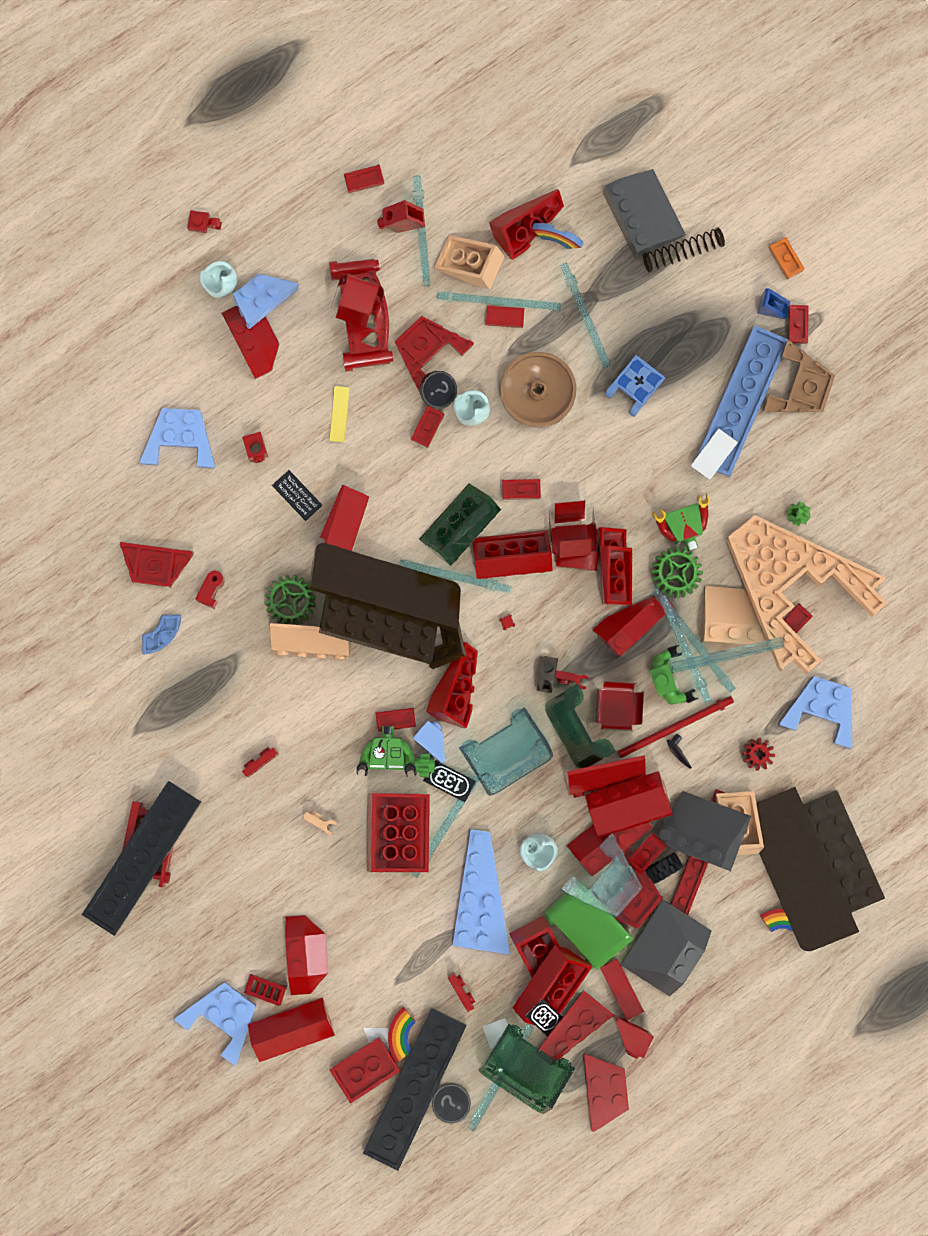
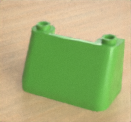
[544,880,633,970]

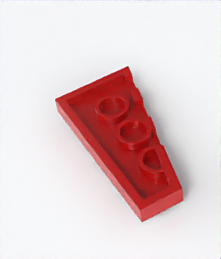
[535,990,615,1065]

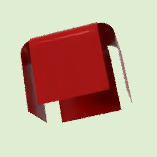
[331,275,384,328]
[549,500,597,558]
[595,681,644,731]

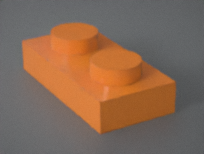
[769,237,805,280]

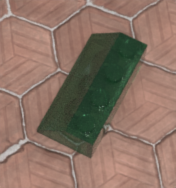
[419,483,501,566]

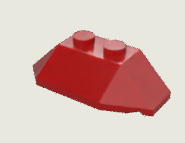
[221,306,280,379]
[285,915,328,996]

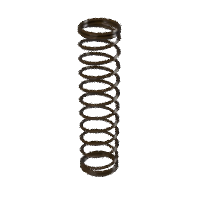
[643,227,725,273]

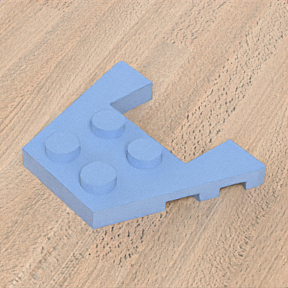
[140,408,215,469]
[779,676,852,749]
[174,982,256,1066]

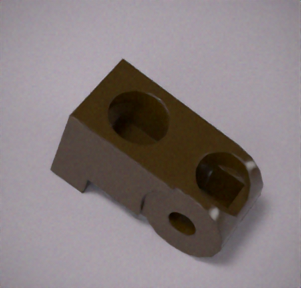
[536,656,558,693]

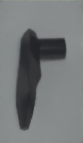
[667,734,692,769]

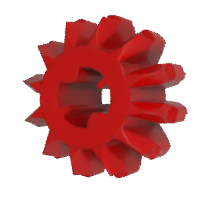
[741,738,775,771]

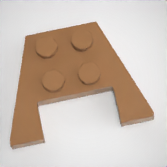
[763,340,835,412]

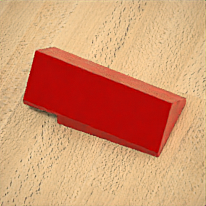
[320,485,370,551]
[597,527,632,605]
[247,998,335,1062]

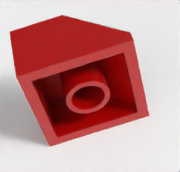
[613,1014,654,1059]

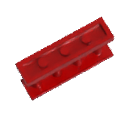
[122,801,174,887]

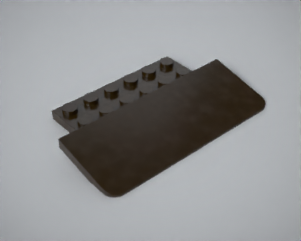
[309,543,461,664]
[756,787,885,951]

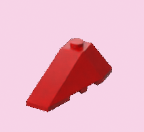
[489,189,564,260]
[592,593,674,658]
[426,642,478,728]

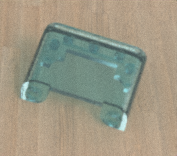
[459,707,553,796]

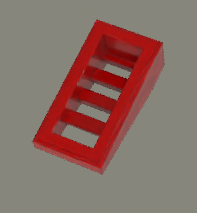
[244,974,288,1006]

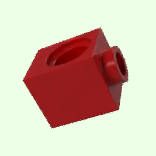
[242,432,269,463]

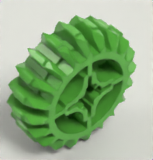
[651,547,703,598]
[264,575,316,625]

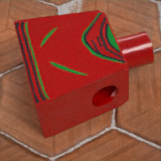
[377,200,425,233]

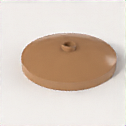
[500,352,577,428]

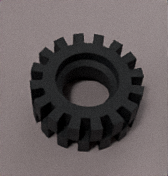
[645,852,683,884]

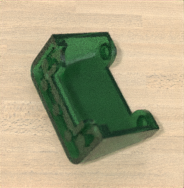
[545,683,616,768]
[478,1024,575,1114]

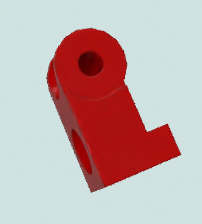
[195,570,225,610]

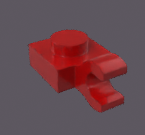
[187,210,222,233]
[555,670,588,690]

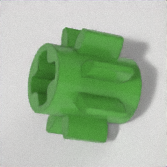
[787,502,811,526]
[414,754,435,777]

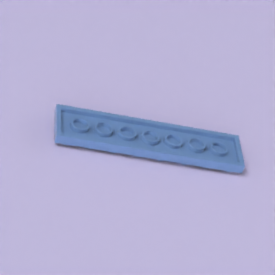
[696,325,788,477]

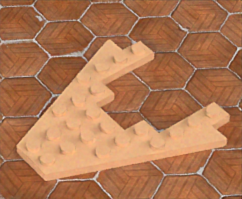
[726,515,887,675]

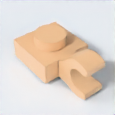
[303,810,338,835]

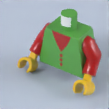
[651,494,710,552]

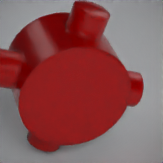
[499,614,515,631]

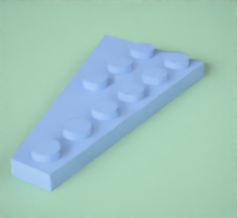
[452,829,510,955]

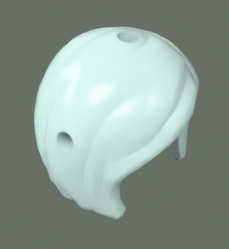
[199,261,237,298]
[453,390,490,426]
[519,833,558,871]

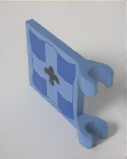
[605,355,666,417]

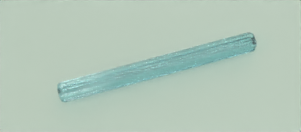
[671,637,784,673]

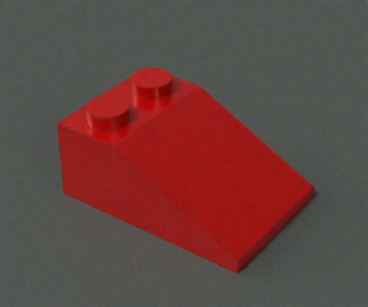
[509,915,559,978]

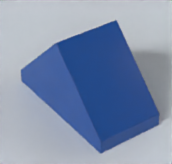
[758,288,790,319]

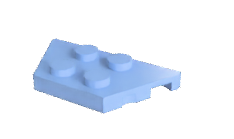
[233,274,299,329]

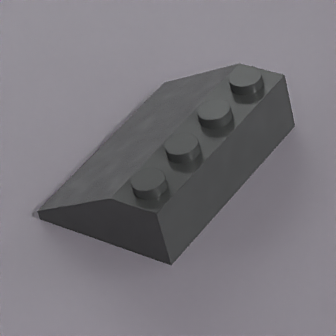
[603,169,686,259]
[657,791,752,872]

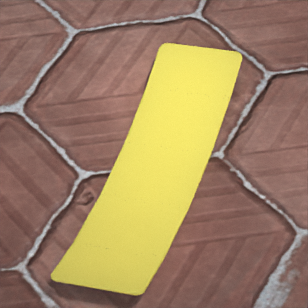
[329,386,349,442]

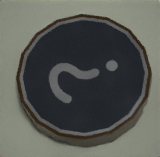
[419,370,457,409]
[432,1082,471,1124]

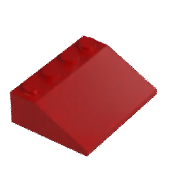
[564,755,646,798]
[367,793,430,872]

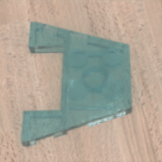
[560,833,642,917]

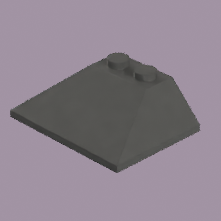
[620,899,712,996]

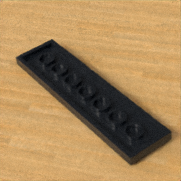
[81,781,202,936]
[363,1007,467,1171]

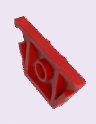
[120,542,194,588]
[583,1054,629,1132]

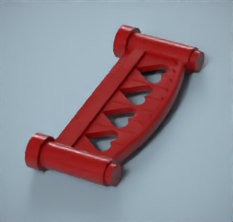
[329,259,393,372]

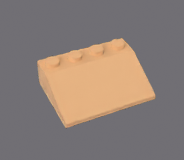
[701,586,769,648]
[270,623,351,660]

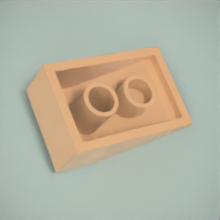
[435,235,505,289]
[716,791,764,855]

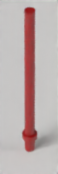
[617,696,734,758]

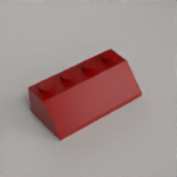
[472,530,553,579]
[585,771,673,838]
[566,822,653,877]
[512,945,593,1025]

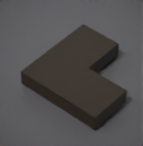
[429,623,466,669]

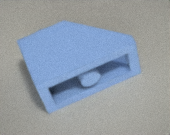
[413,721,445,764]

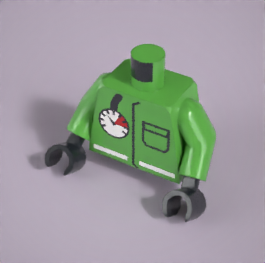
[649,645,698,705]
[356,726,417,777]

